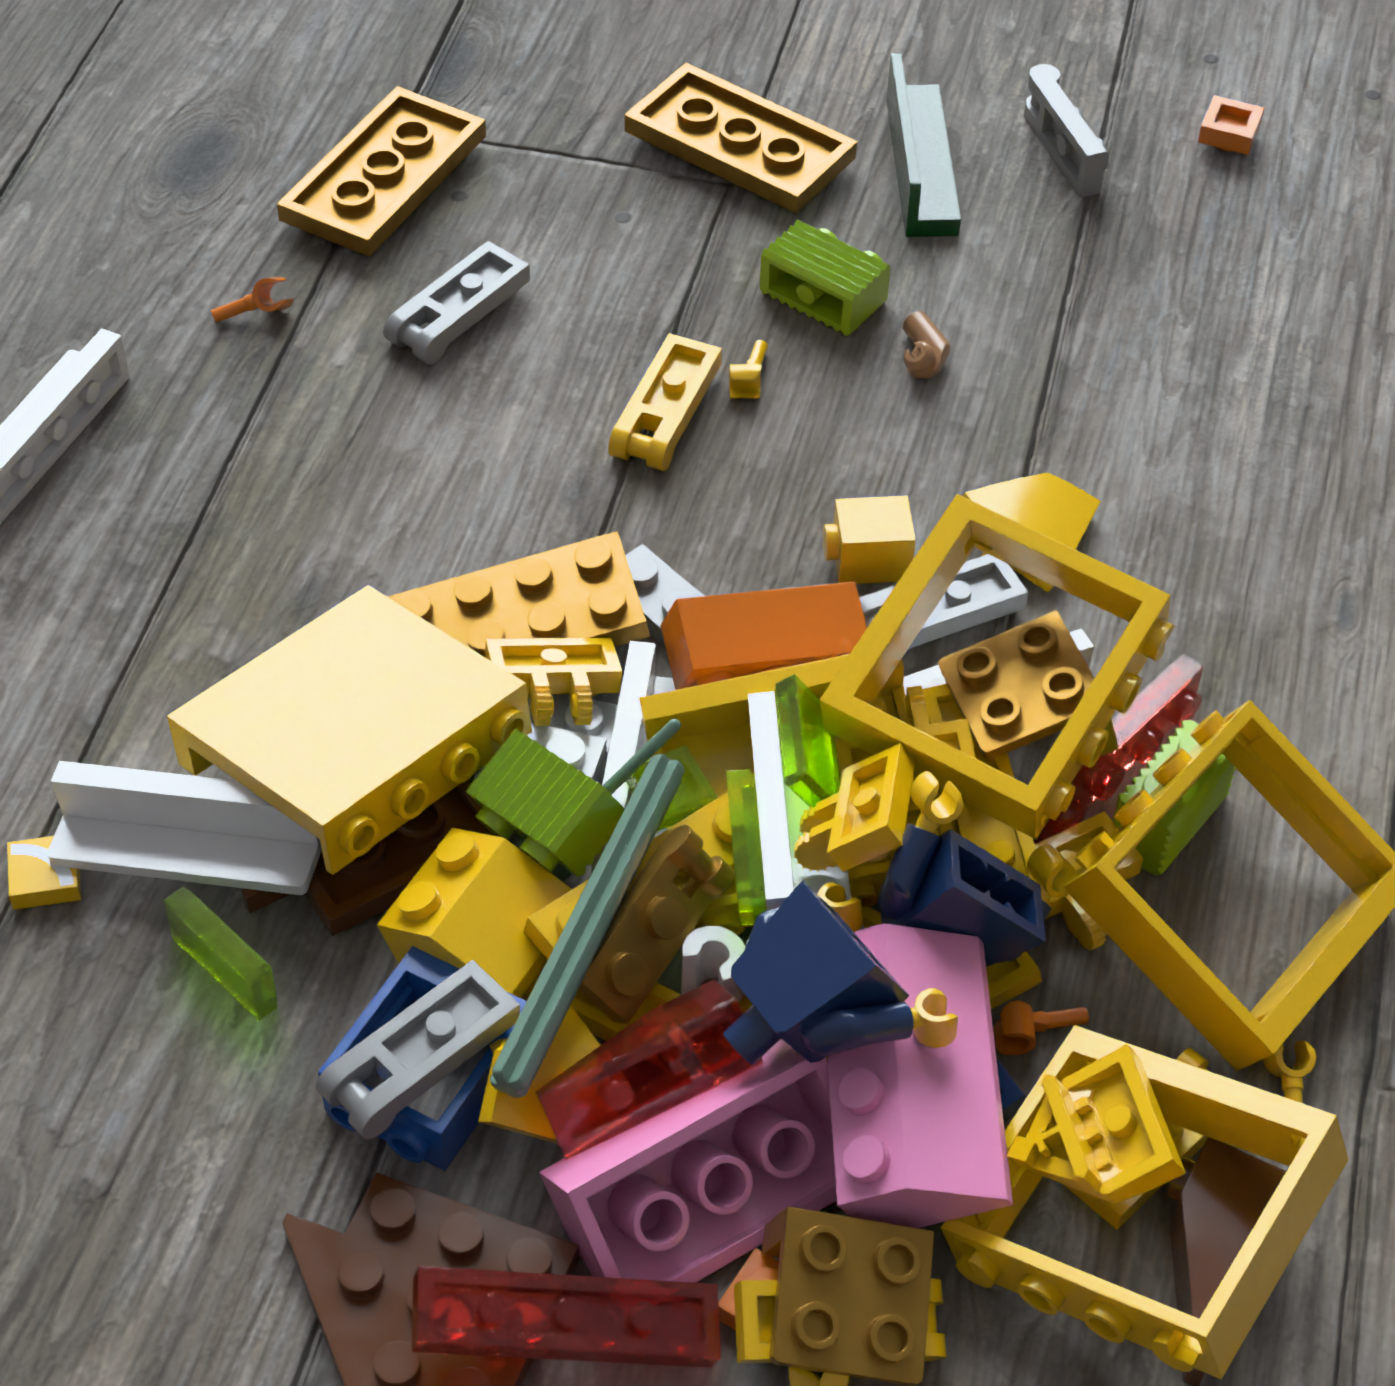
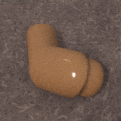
[903,311,951,380]

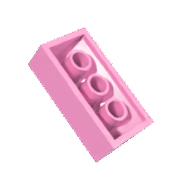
[827,923,1013,1228]
[539,1039,837,1323]

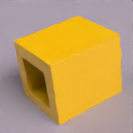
[823,496,916,584]

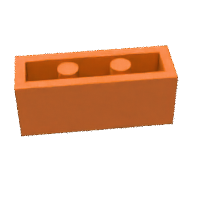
[660,581,867,690]

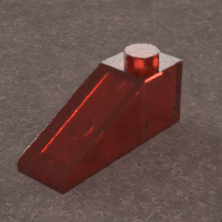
[535,979,763,1160]

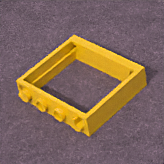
[819,494,1175,839]
[1063,700,1395,1071]
[941,1025,1349,1379]

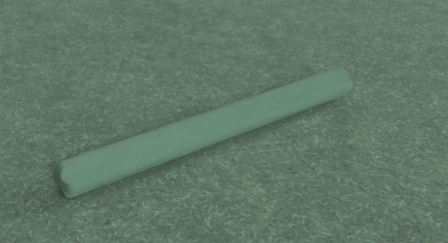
[490,754,684,1098]

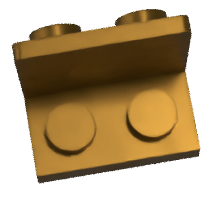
[938,610,1118,760]
[762,1206,934,1386]

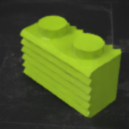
[760,219,891,336]
[1113,720,1236,875]
[465,728,625,877]

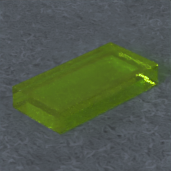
[775,674,840,807]
[726,769,767,926]
[163,887,278,1021]

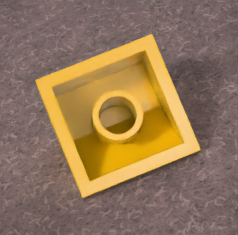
[377,828,572,998]

